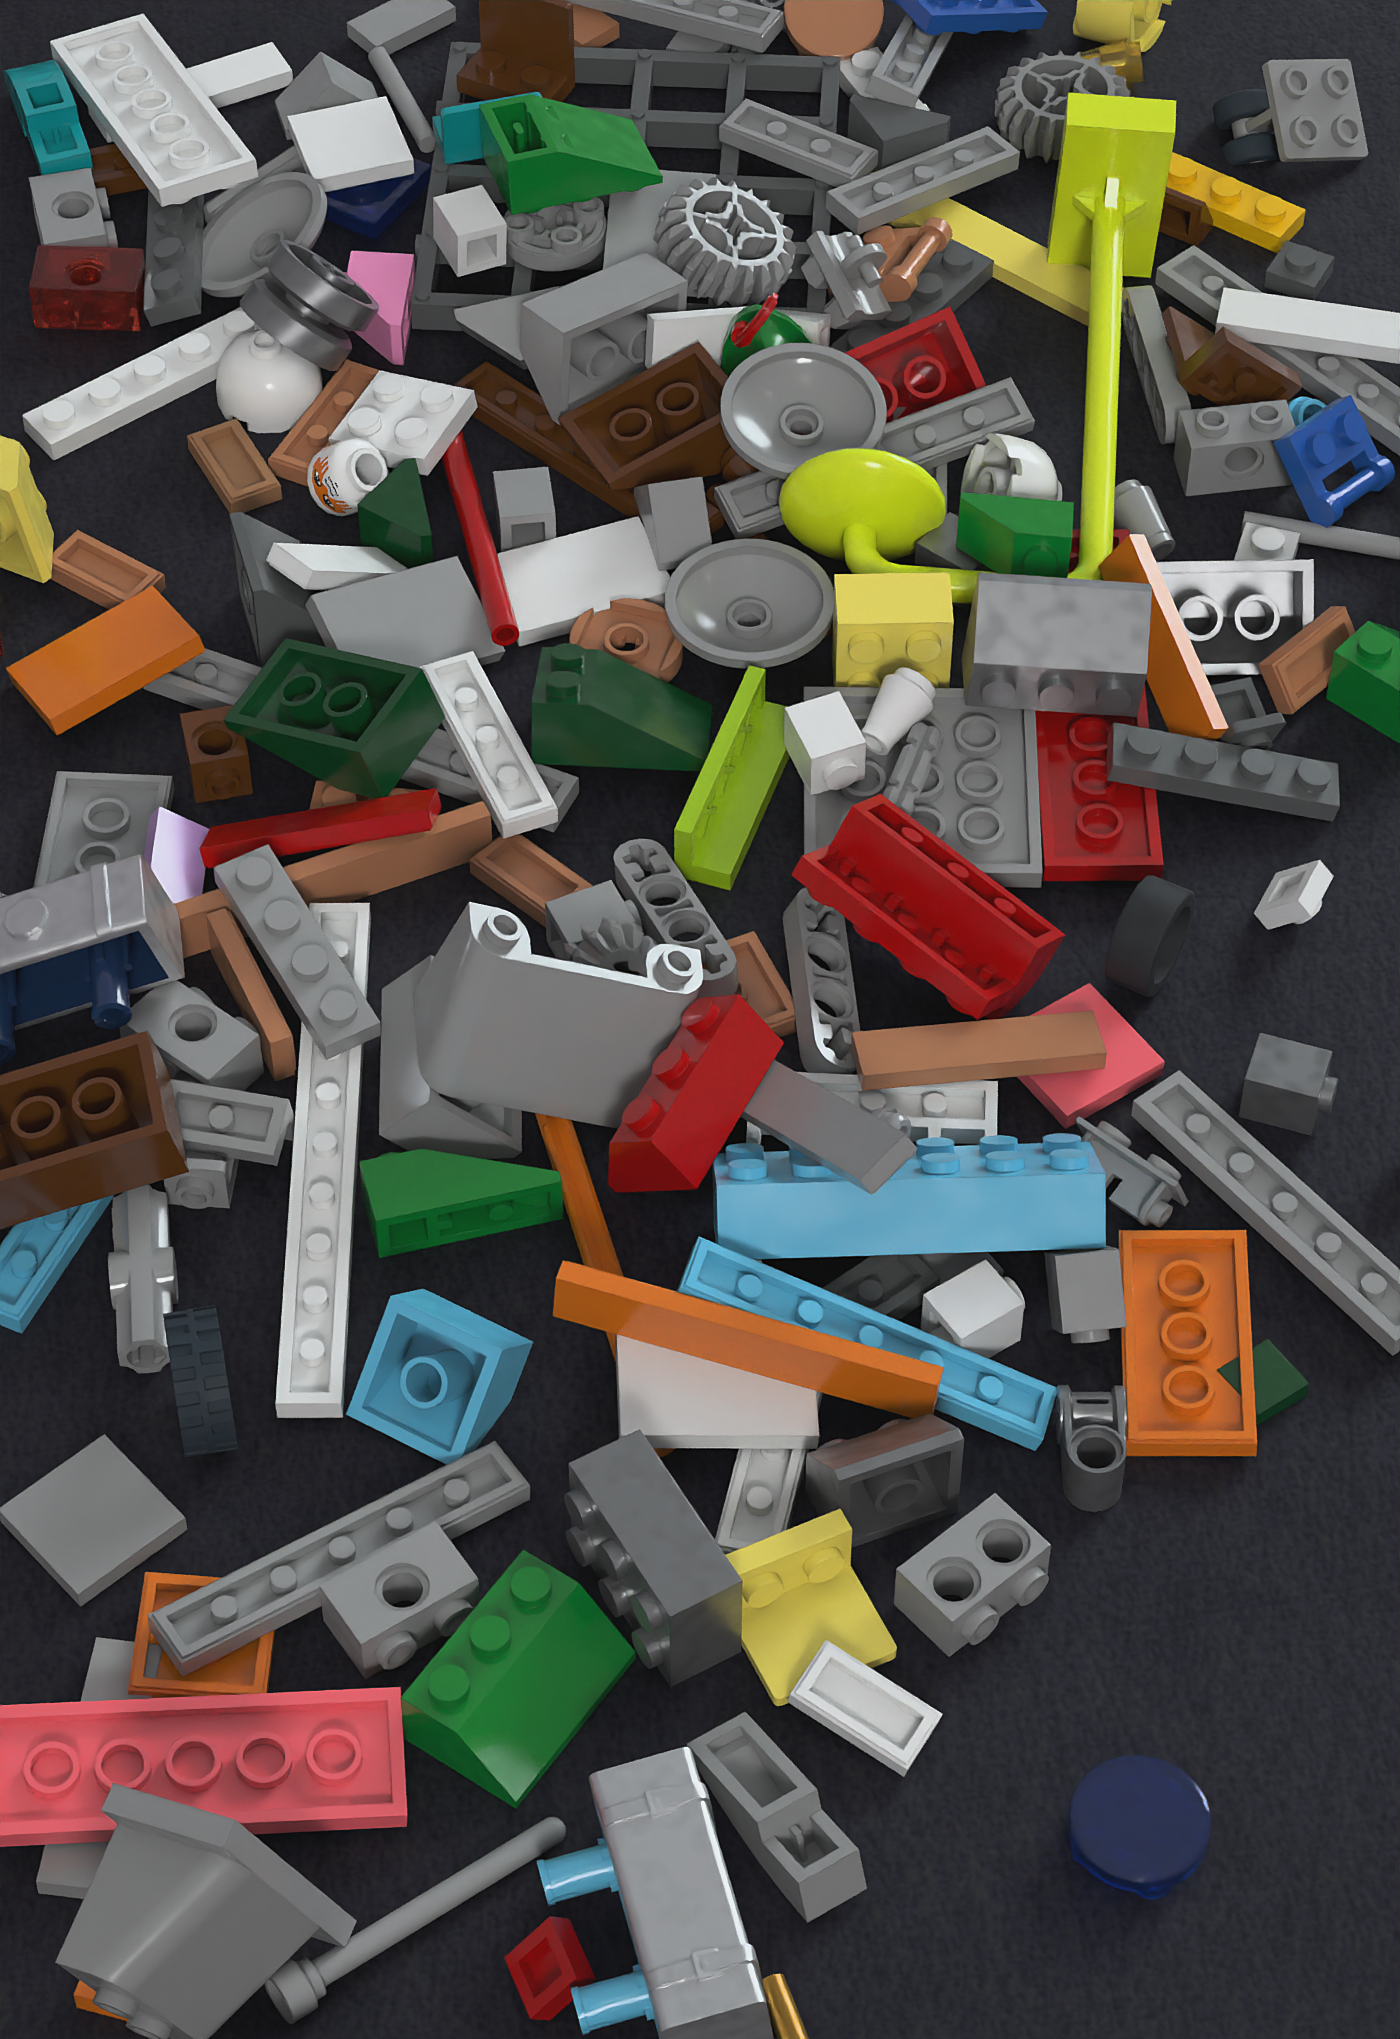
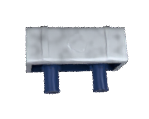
[0,854,185,1064]

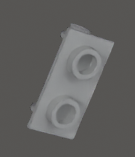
[1075,1116,1189,1228]

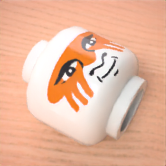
[307,438,389,516]

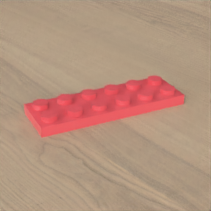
[0,1687,407,1847]

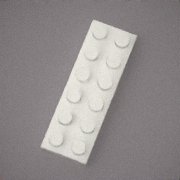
[50,14,258,207]

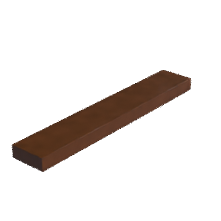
[452,361,724,536]

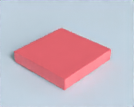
[1017,983,1165,1129]

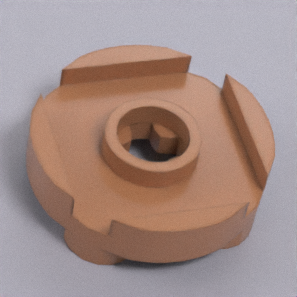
[570,598,683,683]

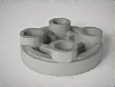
[504,197,607,271]

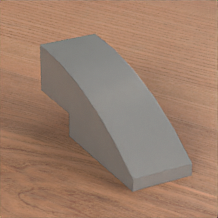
[687,1712,867,1923]

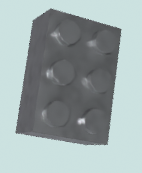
[564,1429,743,1687]

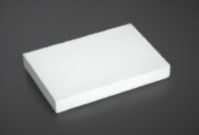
[497,516,670,646]
[615,1334,819,1449]

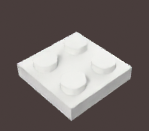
[329,370,478,476]

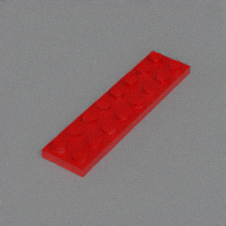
[1035,529,1164,881]

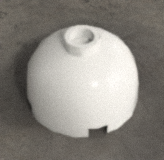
[216,329,323,433]
[961,433,1062,501]

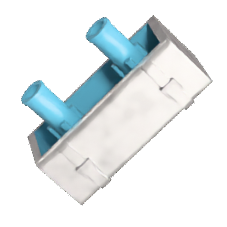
[537,1747,774,2039]

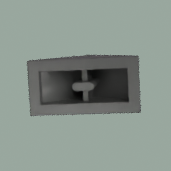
[848,94,951,173]

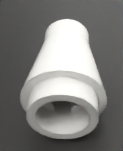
[861,667,936,755]

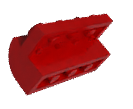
[791,794,1065,1020]

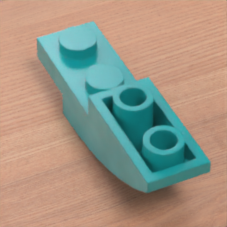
[3,60,93,175]

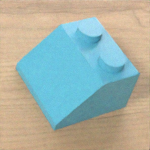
[346,1289,533,1465]

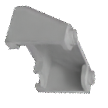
[413,902,703,1129]

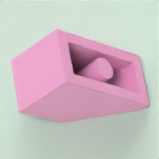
[343,251,415,365]

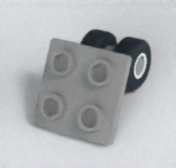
[1212,59,1368,165]

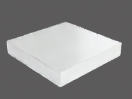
[287,96,414,192]

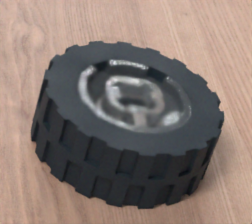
[163,1305,238,1457]

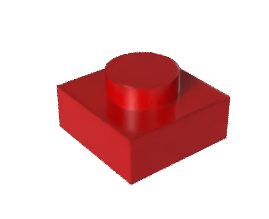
[504,1916,596,2021]

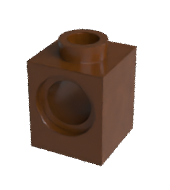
[180,705,253,803]

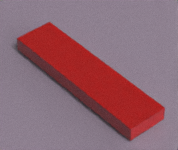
[199,788,442,868]

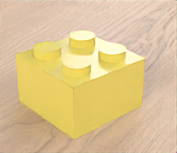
[832,572,954,688]

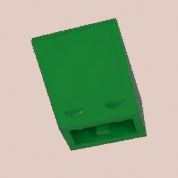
[479,94,663,215]

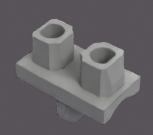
[801,231,892,329]

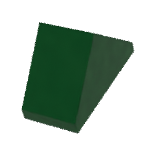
[357,458,433,569]

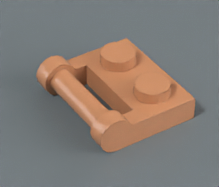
[827,217,953,302]

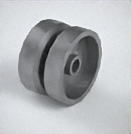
[240,239,379,371]

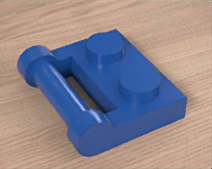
[1273,395,1395,528]

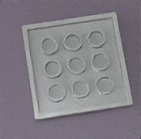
[803,687,1043,888]

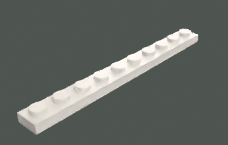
[275,903,371,1418]

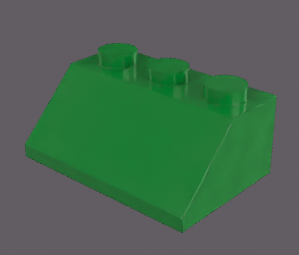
[400,1550,636,1809]

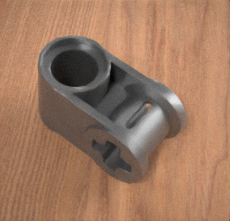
[1056,1385,1127,1512]

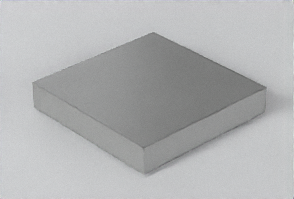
[0,1434,187,1607]

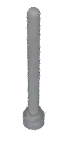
[264,1817,566,2024]

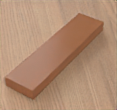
[851,1010,1107,1091]

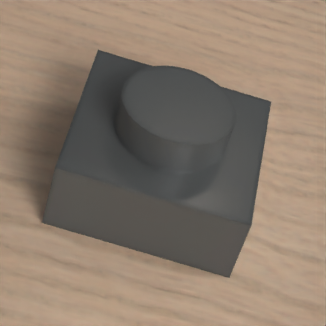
[1264,241,1335,300]

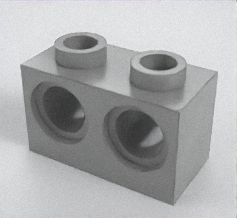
[894,1493,1051,1657]

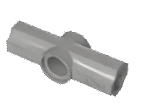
[108,1185,178,1373]

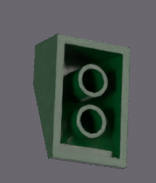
[223,638,445,798]
[532,643,713,771]

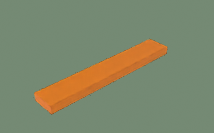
[553,1261,944,1418]

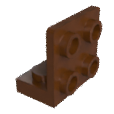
[456,0,575,102]
[1162,306,1303,407]

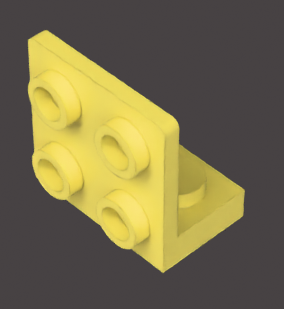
[725,1509,897,1706]

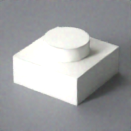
[1234,522,1300,561]
[1254,860,1334,930]

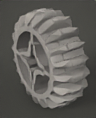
[994,50,1130,164]
[653,177,797,307]

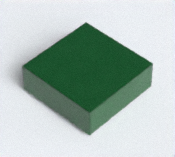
[1217,1339,1309,1426]

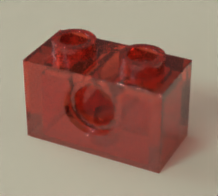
[29,245,145,331]

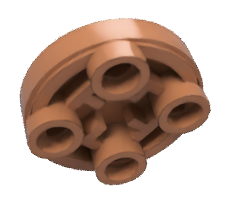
[784,0,884,61]

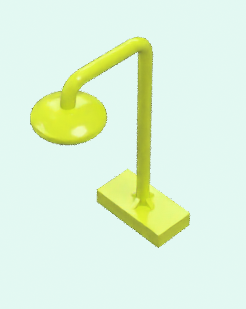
[779,92,1176,604]

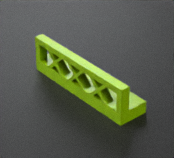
[674,665,790,890]

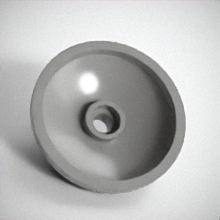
[201,172,327,297]
[720,343,887,479]
[665,539,834,669]

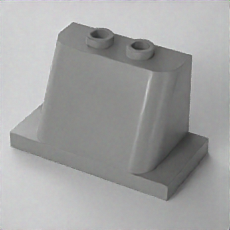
[55,1783,357,2039]

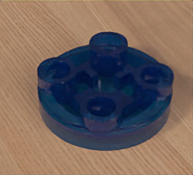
[1068,1755,1211,1899]

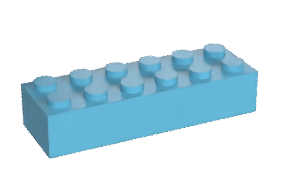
[712,1133,1106,1259]

